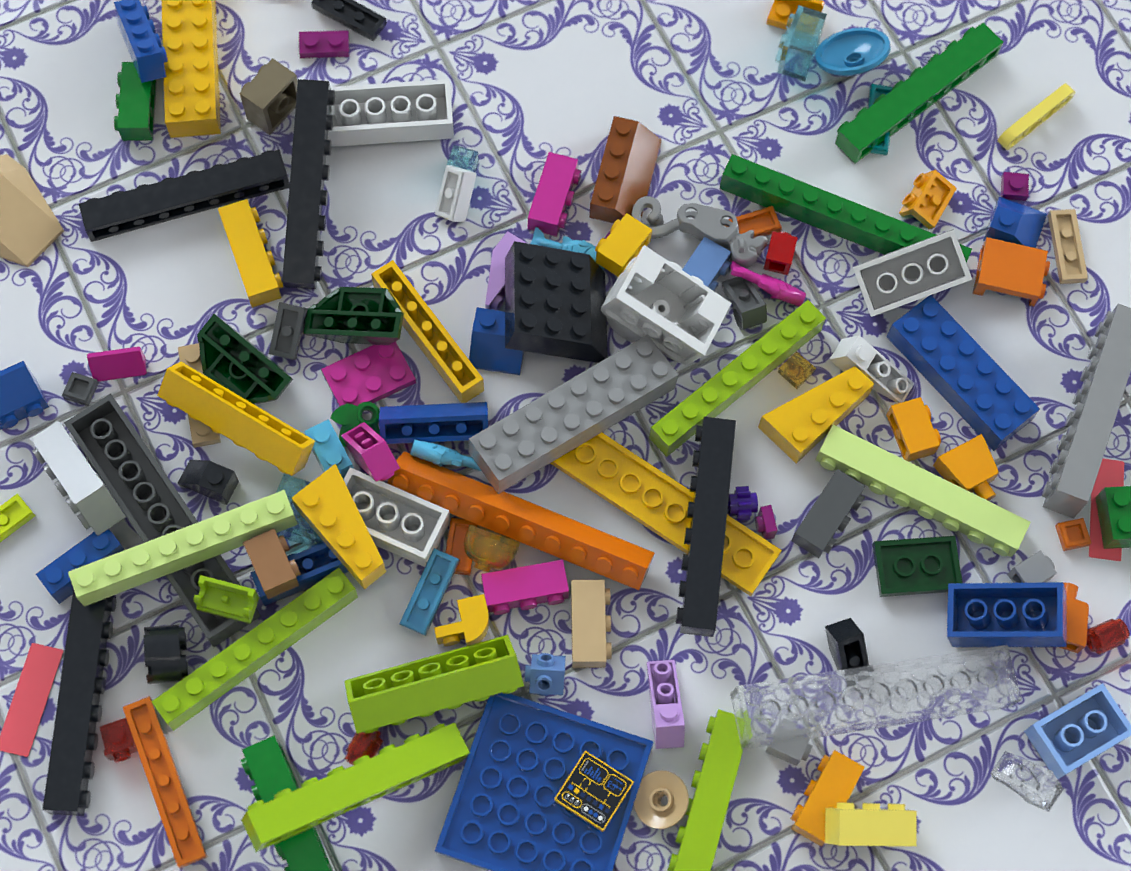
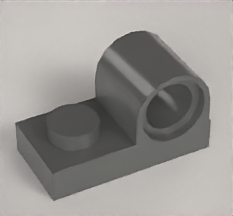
[722,277,767,330]
[269,302,308,360]

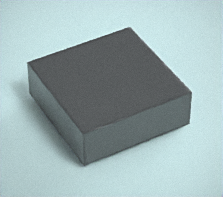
[62,372,99,406]

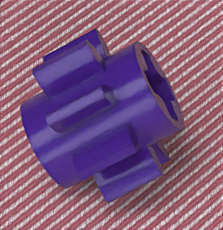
[728,486,758,520]

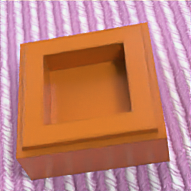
[1055,518,1092,551]

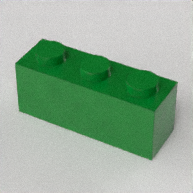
[114,62,157,141]

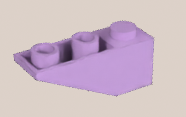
[485,231,528,310]
[647,660,685,749]

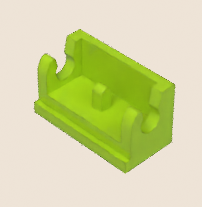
[194,575,259,624]

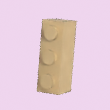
[571,580,612,668]

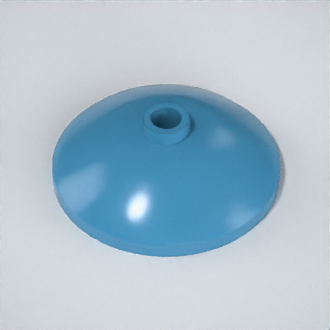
[815,28,891,76]

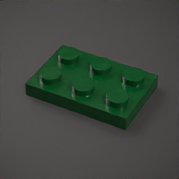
[872,536,963,597]

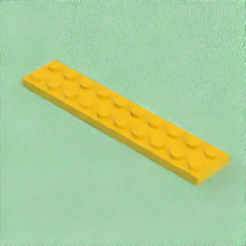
[550,432,782,596]

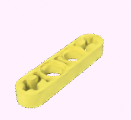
[997,83,1076,150]

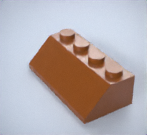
[589,116,662,223]

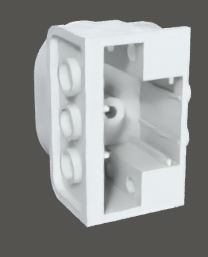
[601,245,732,365]

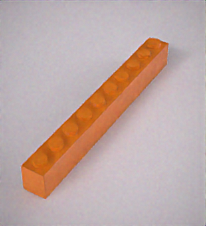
[387,451,655,590]

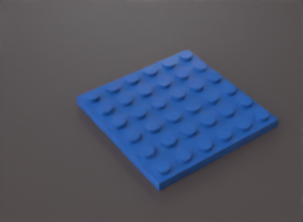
[435,693,654,871]

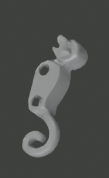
[632,196,768,268]

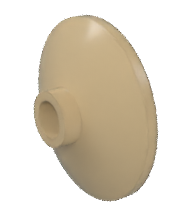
[634,770,689,829]

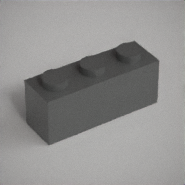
[791,469,865,558]

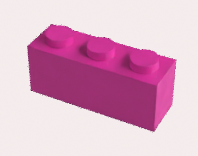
[528,152,582,237]
[341,422,400,482]
[481,560,569,615]

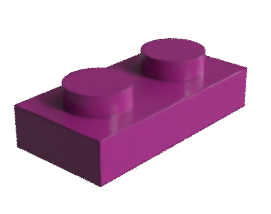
[299,30,349,58]

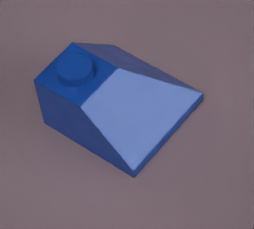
[983,196,1047,248]

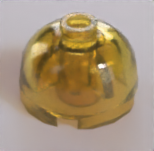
[464,524,520,573]

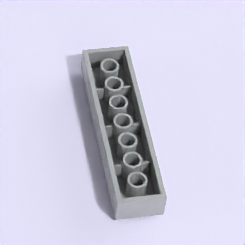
[1042,303,1131,519]
[468,334,679,494]

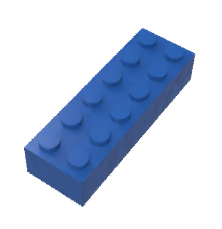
[886,295,1040,451]

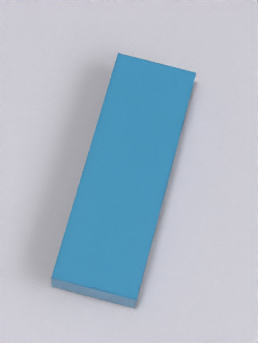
[399,548,460,636]

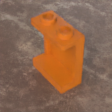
[972,237,1050,307]

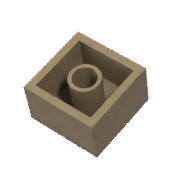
[239,58,298,135]

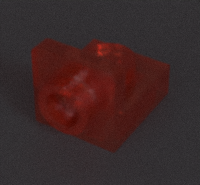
[99,718,138,762]

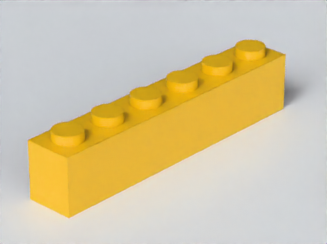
[371,260,484,403]
[157,362,315,476]

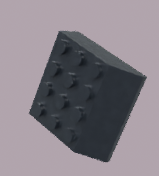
[505,241,608,363]

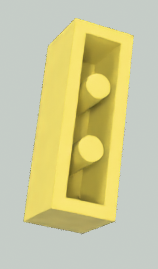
[825,802,917,846]

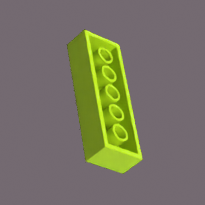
[344,635,524,733]

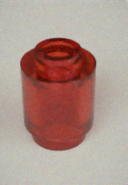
[1086,618,1130,655]
[344,730,383,765]

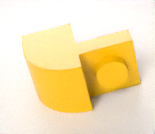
[434,594,489,646]

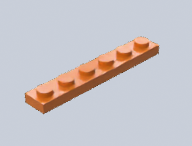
[123,696,207,868]

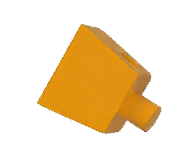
[933,434,999,501]

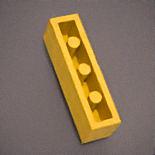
[218,199,283,308]

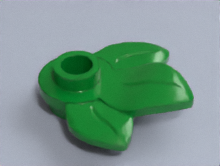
[330,402,380,447]

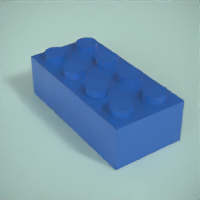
[947,582,1067,647]

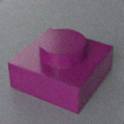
[1001,172,1029,201]
[755,505,778,540]

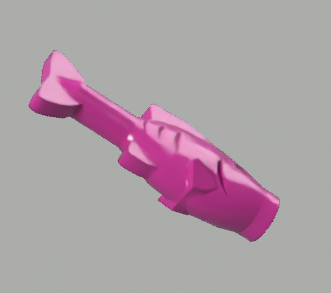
[730,261,806,307]

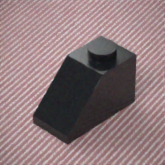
[178,460,239,505]
[825,618,872,688]

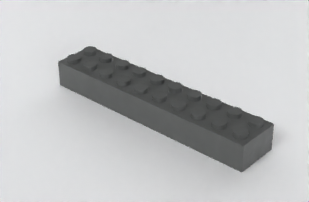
[64,394,261,648]

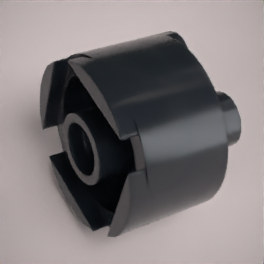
[144,625,188,684]

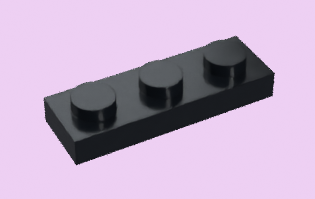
[311,0,387,41]

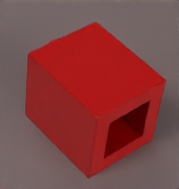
[763,231,798,275]

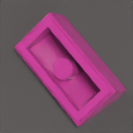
[87,347,147,382]

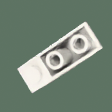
[829,335,915,403]

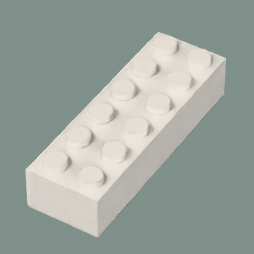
[327,79,454,147]

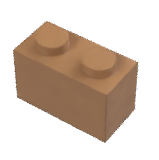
[243,529,301,599]

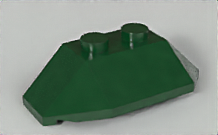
[304,287,404,345]
[197,314,293,404]

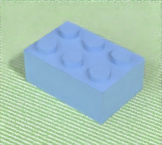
[1024,683,1131,780]

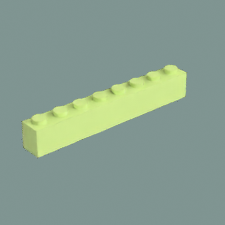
[816,425,1031,557]
[68,490,298,606]

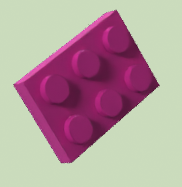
[321,341,416,407]

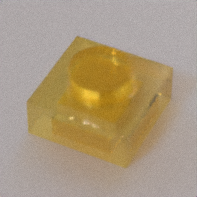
[778,351,816,389]

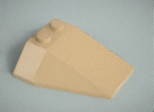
[0,154,64,267]

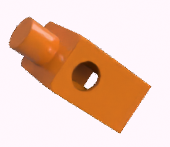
[1059,582,1089,654]

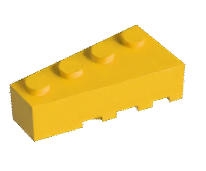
[758,366,874,463]
[291,463,386,590]

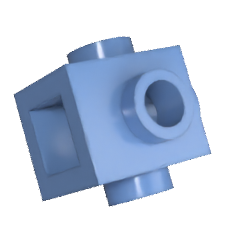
[525,653,566,696]

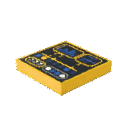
[554,751,634,832]

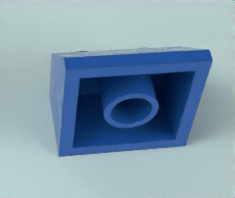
[469,307,525,375]
[0,361,49,430]

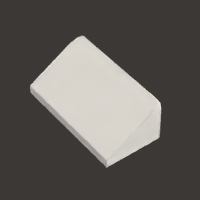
[435,165,476,222]

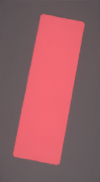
[1089,458,1124,561]
[0,643,63,757]

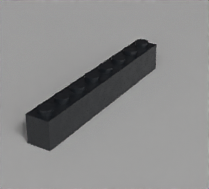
[282,79,335,289]
[79,149,290,242]
[676,417,736,637]
[42,589,116,816]

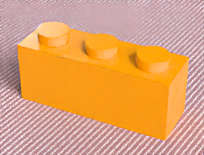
[790,750,865,847]

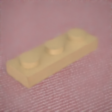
[1048,209,1088,284]

